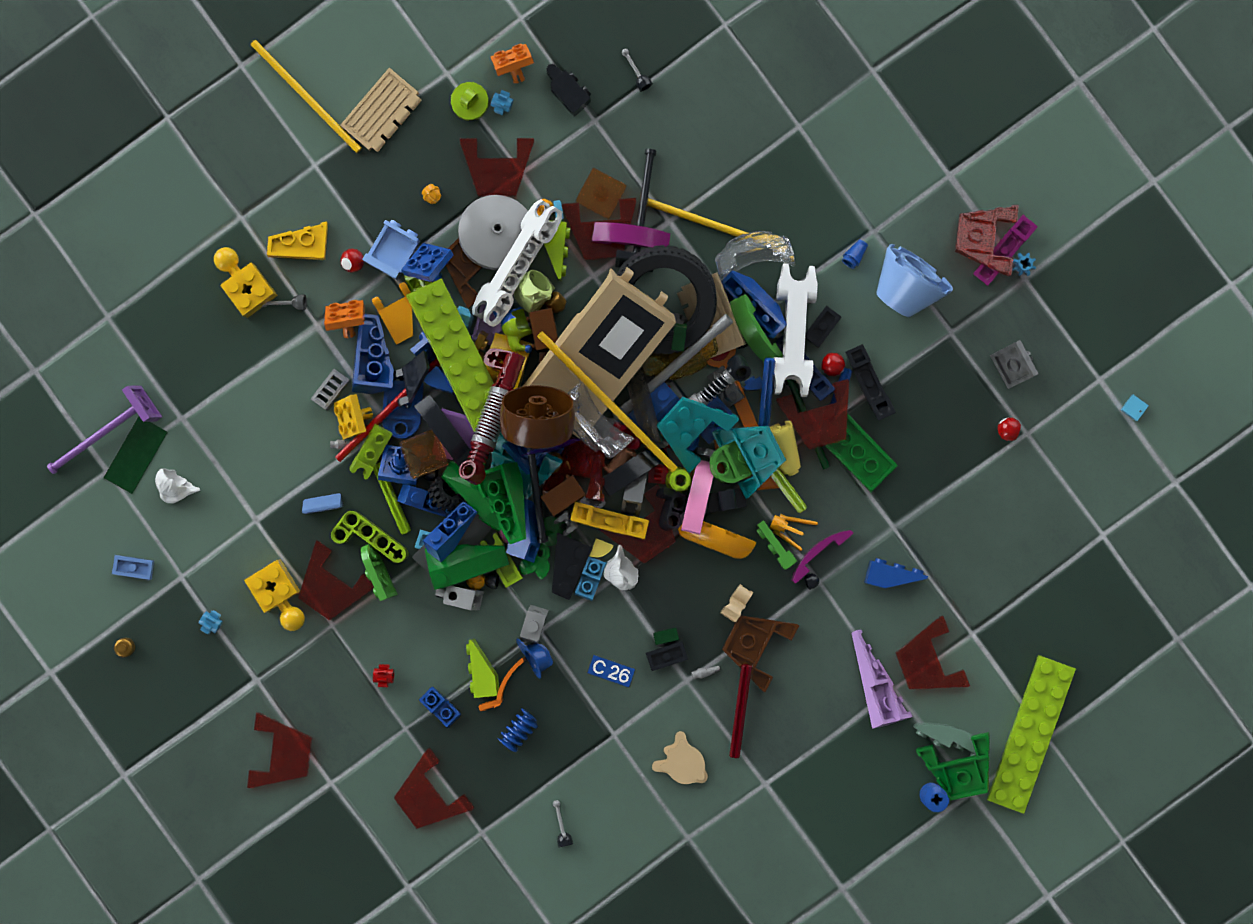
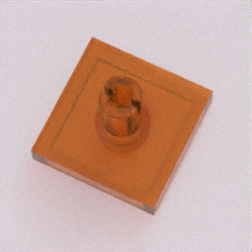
[575,168,627,220]
[399,430,449,479]

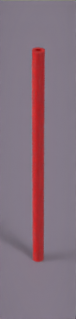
[335,358,440,462]

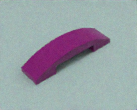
[973,215,1038,286]
[592,222,670,248]
[791,530,853,584]

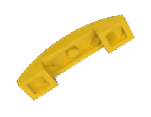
[570,502,649,539]

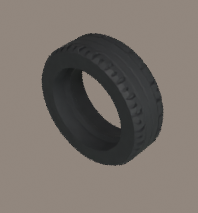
[617,245,717,355]

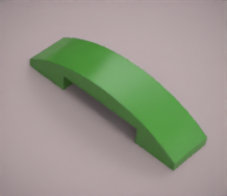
[730,294,783,362]

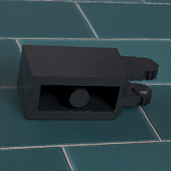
[546,64,591,117]

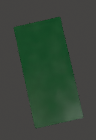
[104,416,168,494]

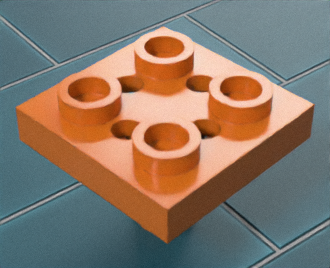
[491,44,534,83]
[324,300,365,338]

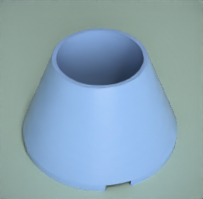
[876,244,953,317]

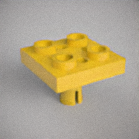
[334,394,373,440]

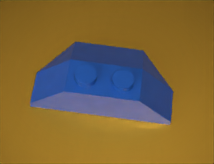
[721,270,787,338]

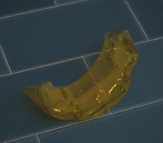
[643,327,719,380]

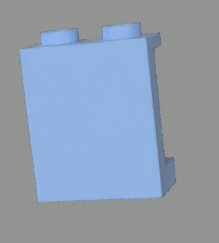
[362,220,420,281]

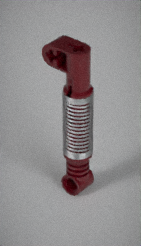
[459,348,525,485]

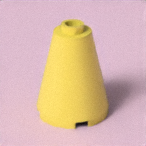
[770,421,801,476]

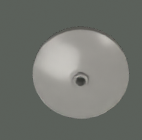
[458,195,528,270]

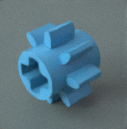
[491,90,514,115]
[1012,253,1036,276]
[199,610,223,634]

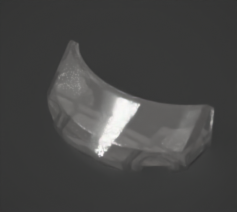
[715,231,795,281]
[567,381,634,458]

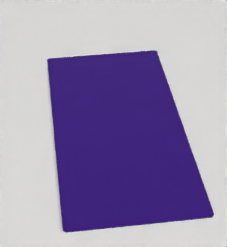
[521,438,584,456]

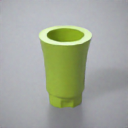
[665,467,692,493]

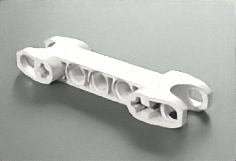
[472,199,563,327]
[773,264,818,397]

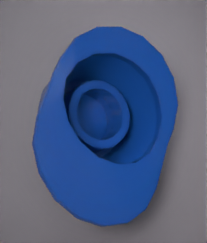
[516,638,553,679]

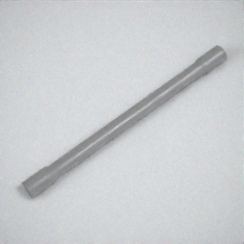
[612,314,733,422]

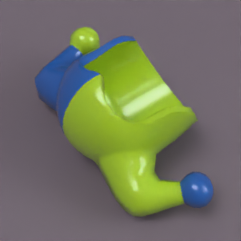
[493,307,533,353]

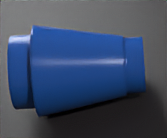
[842,239,868,269]

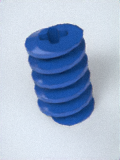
[498,708,538,752]
[919,783,949,812]

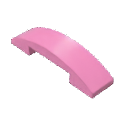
[681,460,714,535]

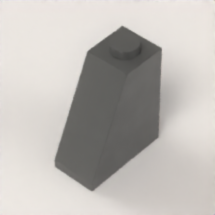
[620,472,648,518]

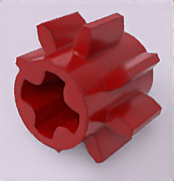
[373,664,394,688]

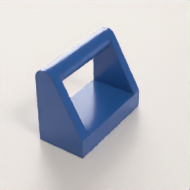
[424,366,455,395]

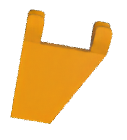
[372,282,413,345]

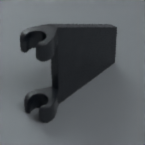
[393,351,430,409]

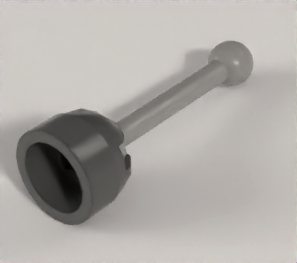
[262,295,307,310]

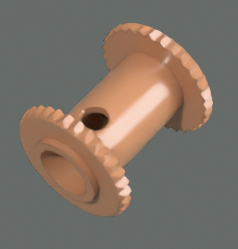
[601,443,638,473]

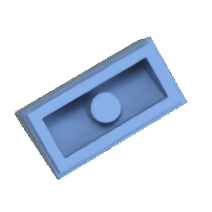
[302,493,343,514]

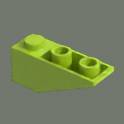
[544,220,570,281]
[466,639,499,698]

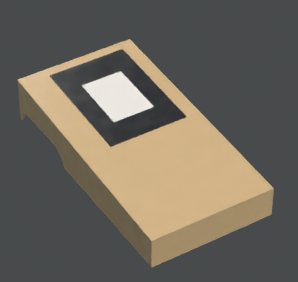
[522,267,676,440]

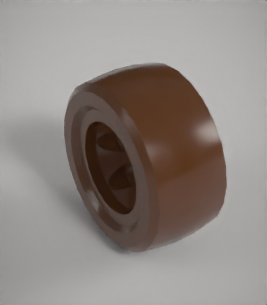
[500,385,575,449]

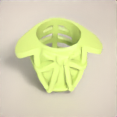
[513,270,555,313]

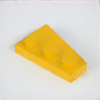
[267,221,328,260]

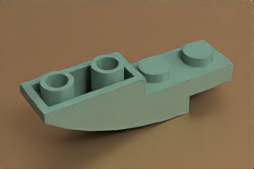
[913,722,990,756]

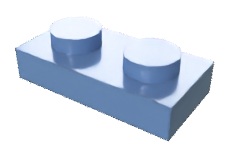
[112,555,154,580]

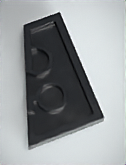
[552,532,593,600]

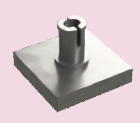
[990,340,1038,389]

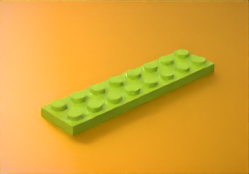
[406,278,494,431]
[986,655,1076,814]

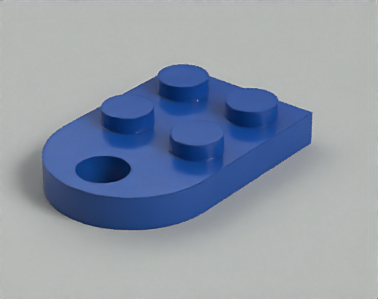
[382,380,424,439]

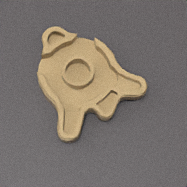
[652,731,708,784]

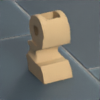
[720,584,753,622]

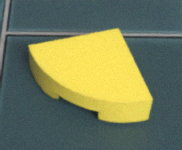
[589,538,614,557]

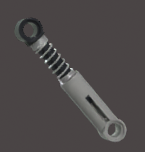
[647,355,751,449]

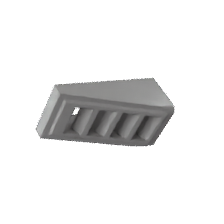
[311,369,350,411]

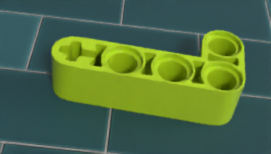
[331,511,408,563]

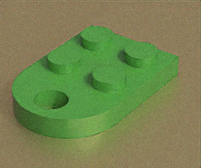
[710,441,752,484]
[361,544,398,601]

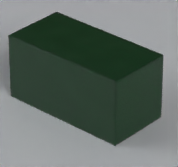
[671,323,687,351]
[653,627,679,645]

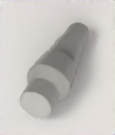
[330,439,359,450]
[691,666,720,679]

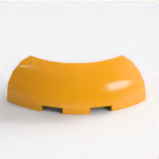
[678,521,756,559]

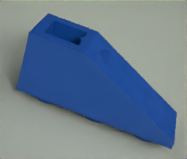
[397,484,462,517]
[506,499,540,563]
[423,501,478,562]
[864,558,928,588]

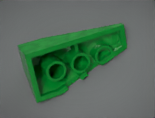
[442,461,501,532]
[478,462,526,544]
[425,544,510,590]

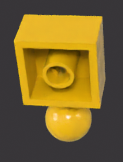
[214,247,278,318]
[244,559,305,631]

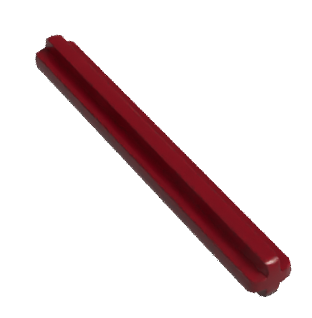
[729,664,752,758]

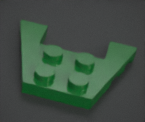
[916,732,990,800]

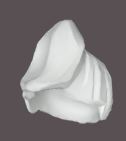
[155,468,200,503]
[603,545,639,590]

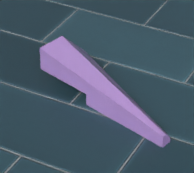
[852,630,912,729]

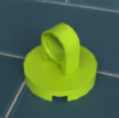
[451,82,489,121]

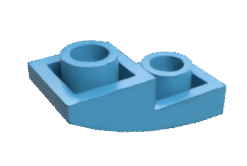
[574,557,606,601]

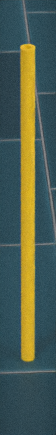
[537,331,677,472]

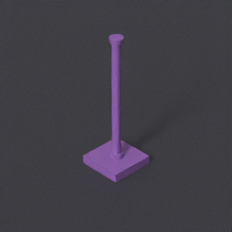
[47,386,162,474]

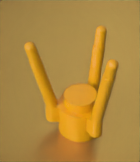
[769,514,818,551]

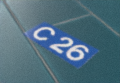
[587,655,635,687]

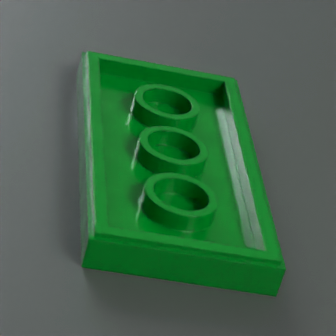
[817,411,898,492]

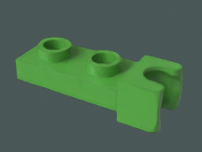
[756,520,797,570]

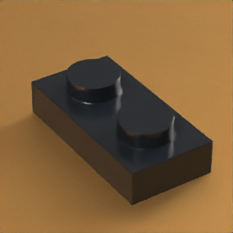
[805,305,841,348]
[646,641,688,671]

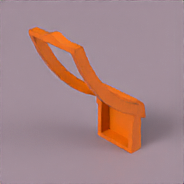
[478,657,526,712]

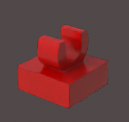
[647,464,668,484]

